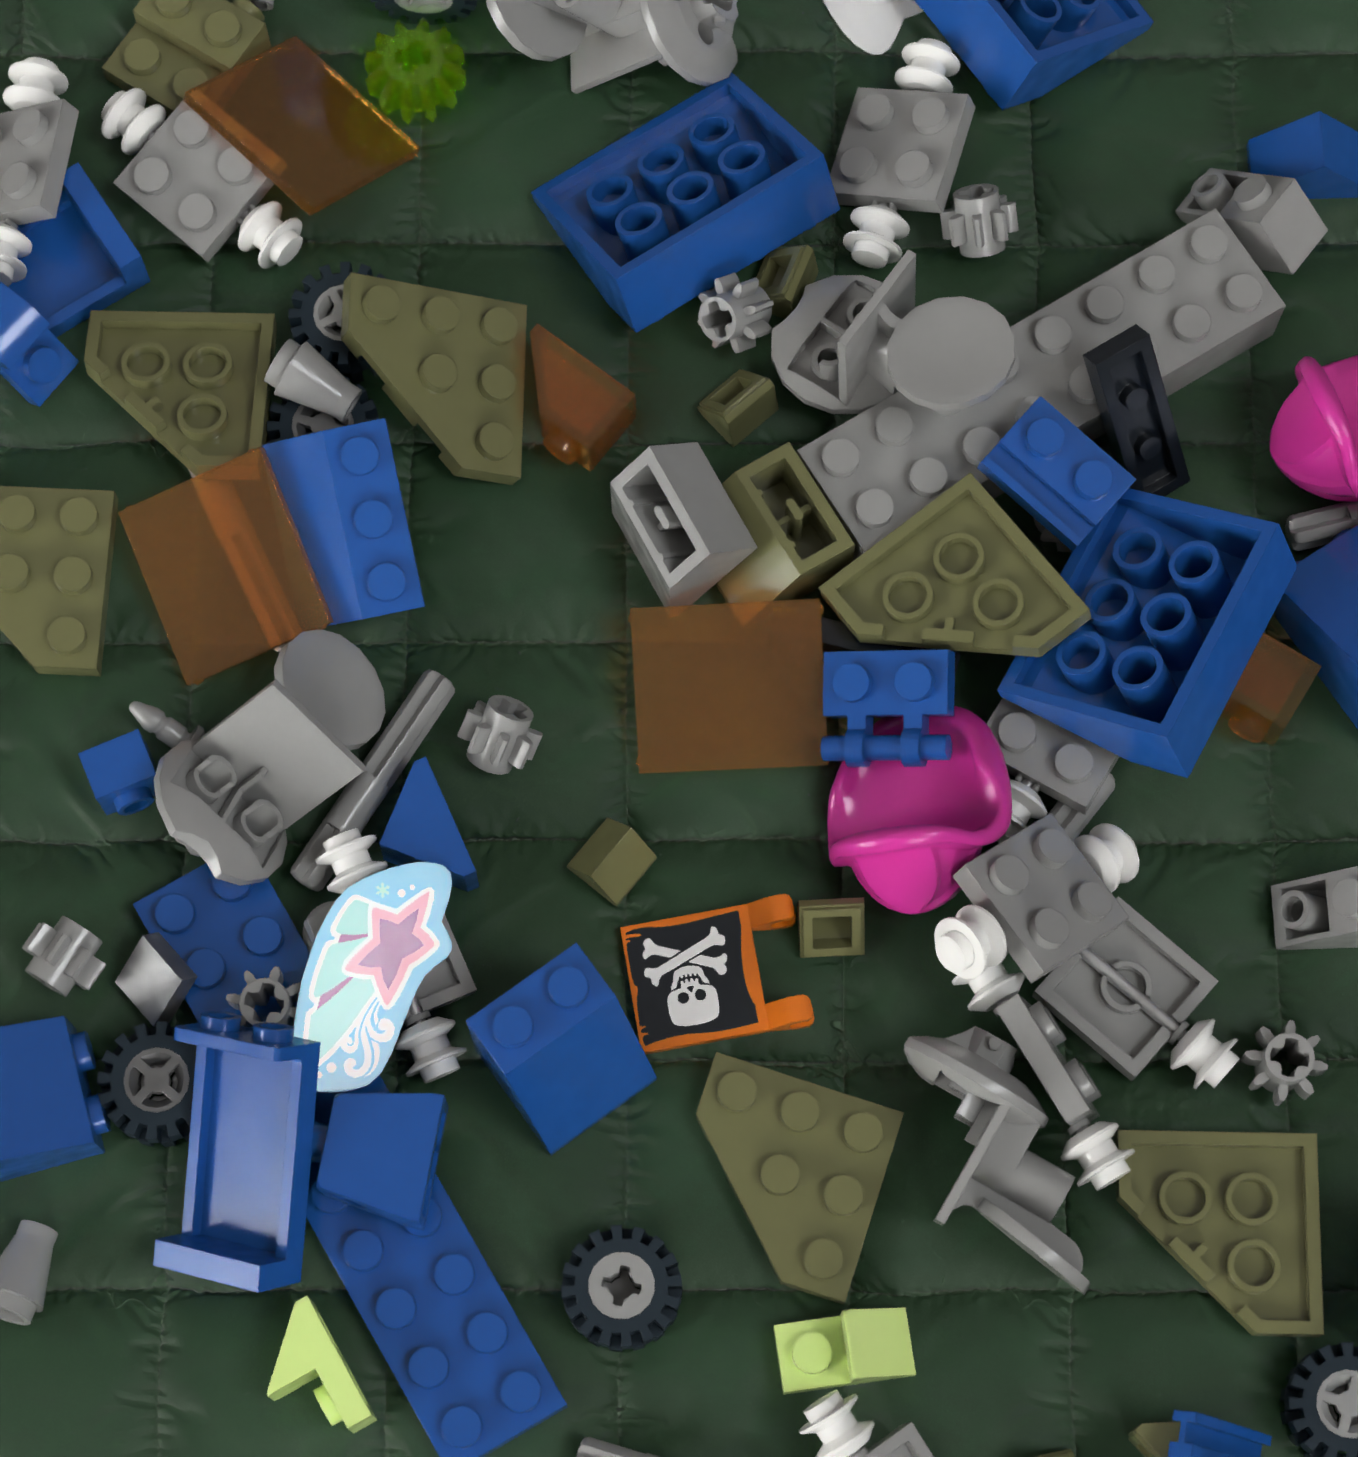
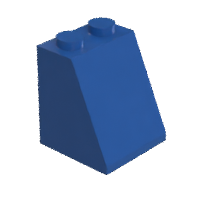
[1275,525,1358,730]
[466,942,657,1155]
[0,1016,111,1182]

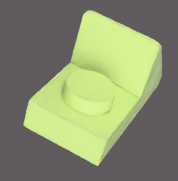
[267,1295,377,1433]
[773,1307,916,1395]

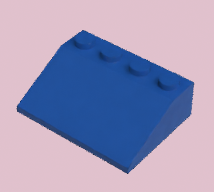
[914,0,1154,110]
[531,73,840,333]
[997,488,1298,778]

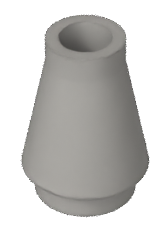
[264,339,362,422]
[0,1220,58,1325]

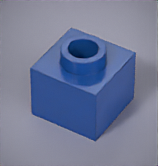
[78,729,157,815]

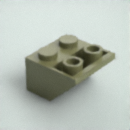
[715,442,855,630]

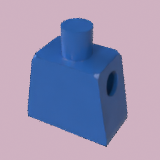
[311,1093,449,1230]

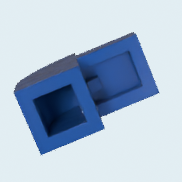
[0,282,80,407]

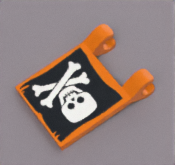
[620,894,815,1055]

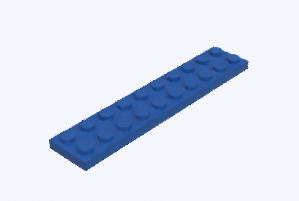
[133,863,568,1457]

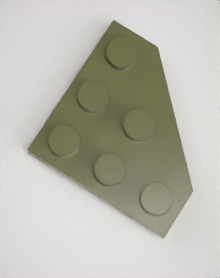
[341,272,527,485]
[84,310,277,480]
[818,472,1092,657]
[0,486,119,676]
[696,1052,904,1305]
[1115,1130,1324,1337]

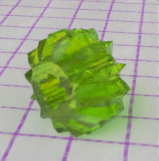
[364,17,467,125]

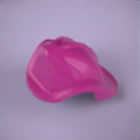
[1269,355,1358,502]
[827,706,1012,915]

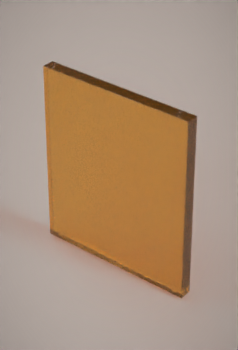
[183,36,420,216]
[118,447,334,685]
[628,598,829,774]

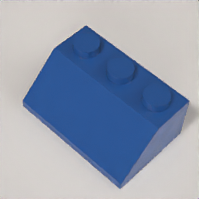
[262,418,425,630]

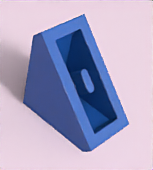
[1247,111,1358,199]
[379,757,479,892]

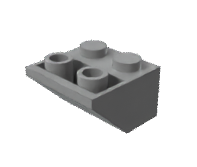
[610,442,758,617]

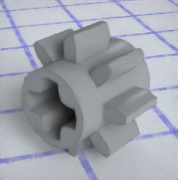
[940,184,1019,258]
[697,273,774,353]
[457,695,543,775]
[22,916,106,997]
[226,966,301,1028]
[1241,1020,1328,1106]

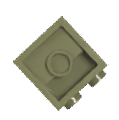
[102,0,271,117]

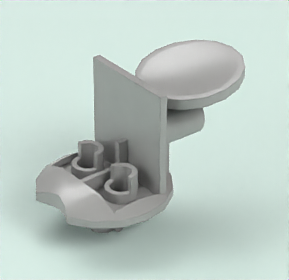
[486,0,739,94]
[771,249,1015,414]
[153,629,386,886]
[903,1026,1091,1295]

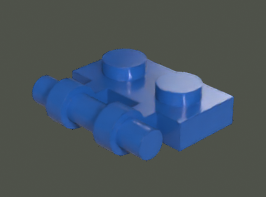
[820,649,955,768]

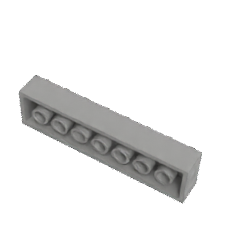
[797,208,1286,561]

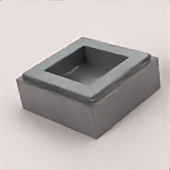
[115,932,198,1027]

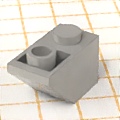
[1175,168,1328,275]
[1271,866,1358,950]

